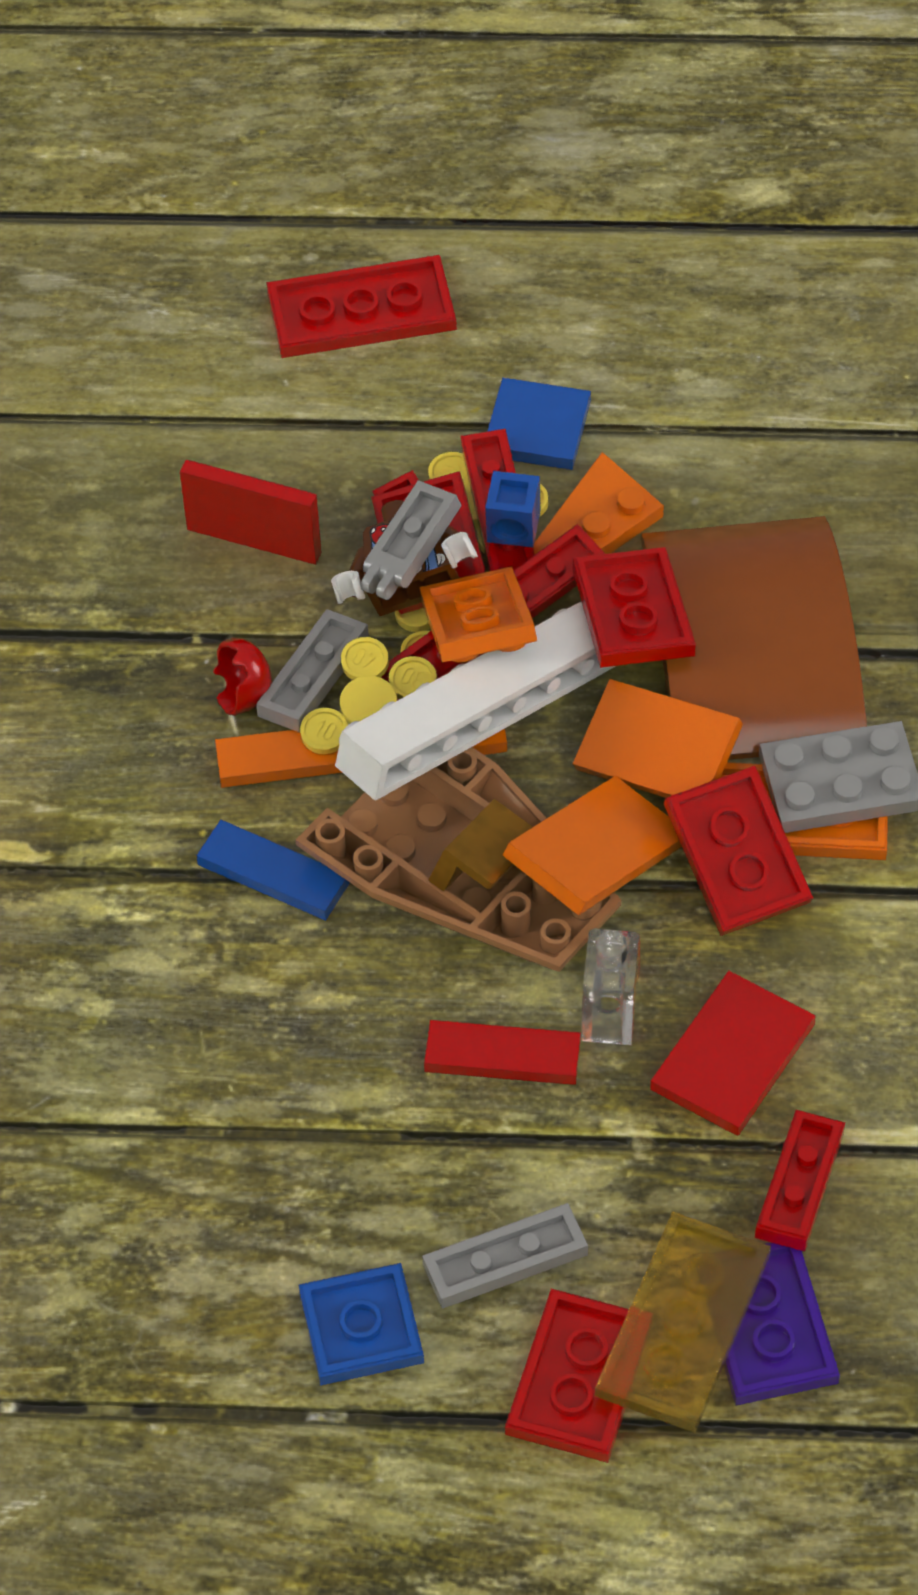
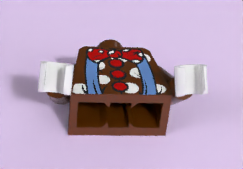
[331,500,478,617]

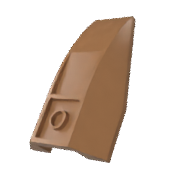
[295,747,622,972]

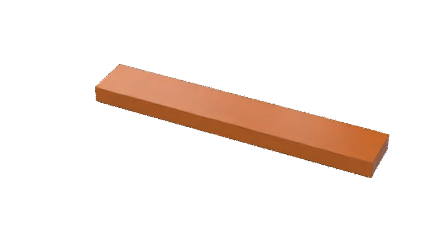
[215,729,507,788]

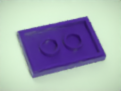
[695,1242,840,1406]

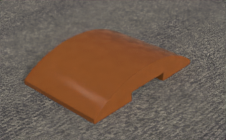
[641,516,867,760]

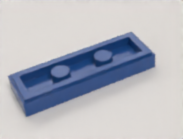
[196,819,349,921]

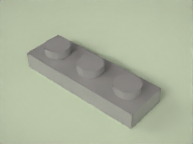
[256,609,369,732]
[422,1203,588,1309]

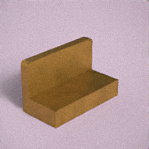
[428,799,532,892]

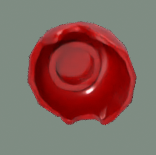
[213,638,272,716]

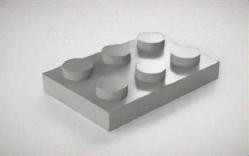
[759,721,918,833]

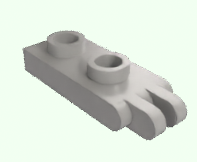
[361,480,462,600]

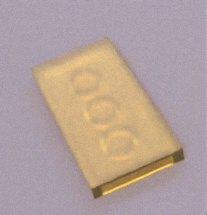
[595,1211,771,1433]

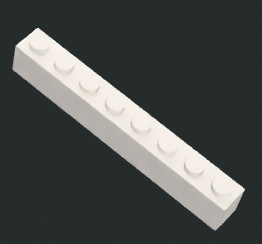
[335,602,616,801]

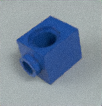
[485,471,541,548]

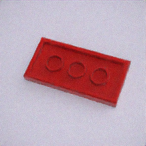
[266,255,457,358]

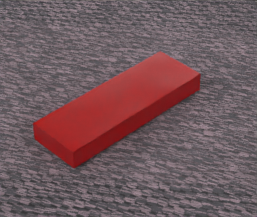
[424,1020,581,1085]
[754,1110,846,1252]

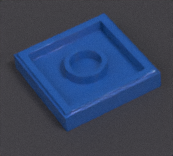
[487,377,591,470]
[299,1263,424,1386]

